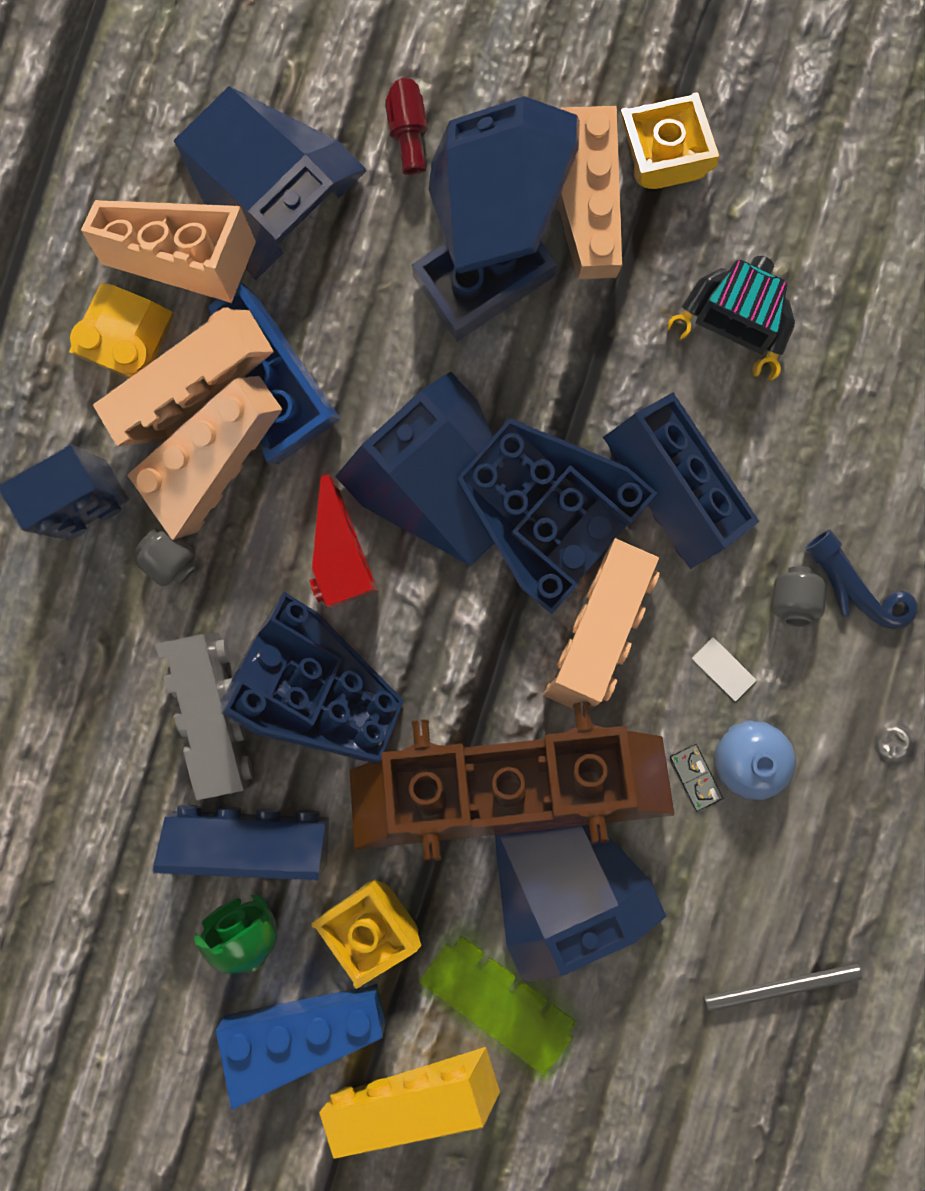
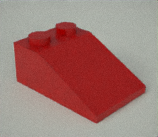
[309,474,378,608]

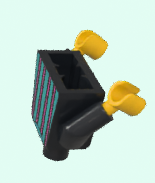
[667,256,795,381]

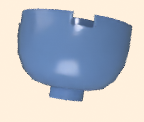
[714,720,796,800]

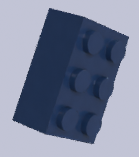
[412,241,557,341]
[0,444,129,540]

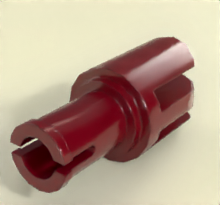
[385,77,428,175]

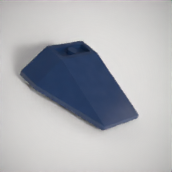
[173,86,367,280]
[428,96,580,274]
[335,371,495,566]
[457,418,657,615]
[221,592,404,764]
[495,825,667,982]

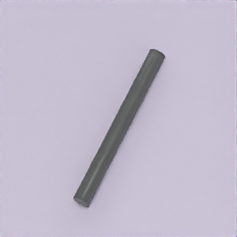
[703,964,862,1012]

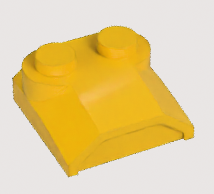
[621,92,719,189]
[69,282,175,378]
[311,879,421,989]

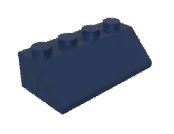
[603,392,760,569]
[153,805,329,880]

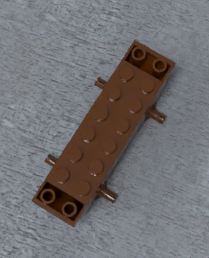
[349,702,675,862]

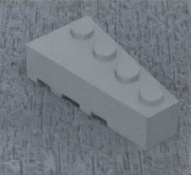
[155,633,254,800]

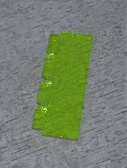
[418,936,576,1076]

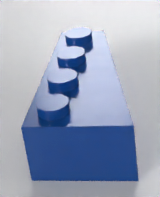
[208,282,341,464]
[216,984,385,1110]

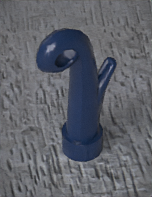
[805,529,918,629]

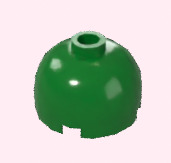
[194,894,277,973]

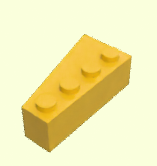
[319,1047,500,1159]

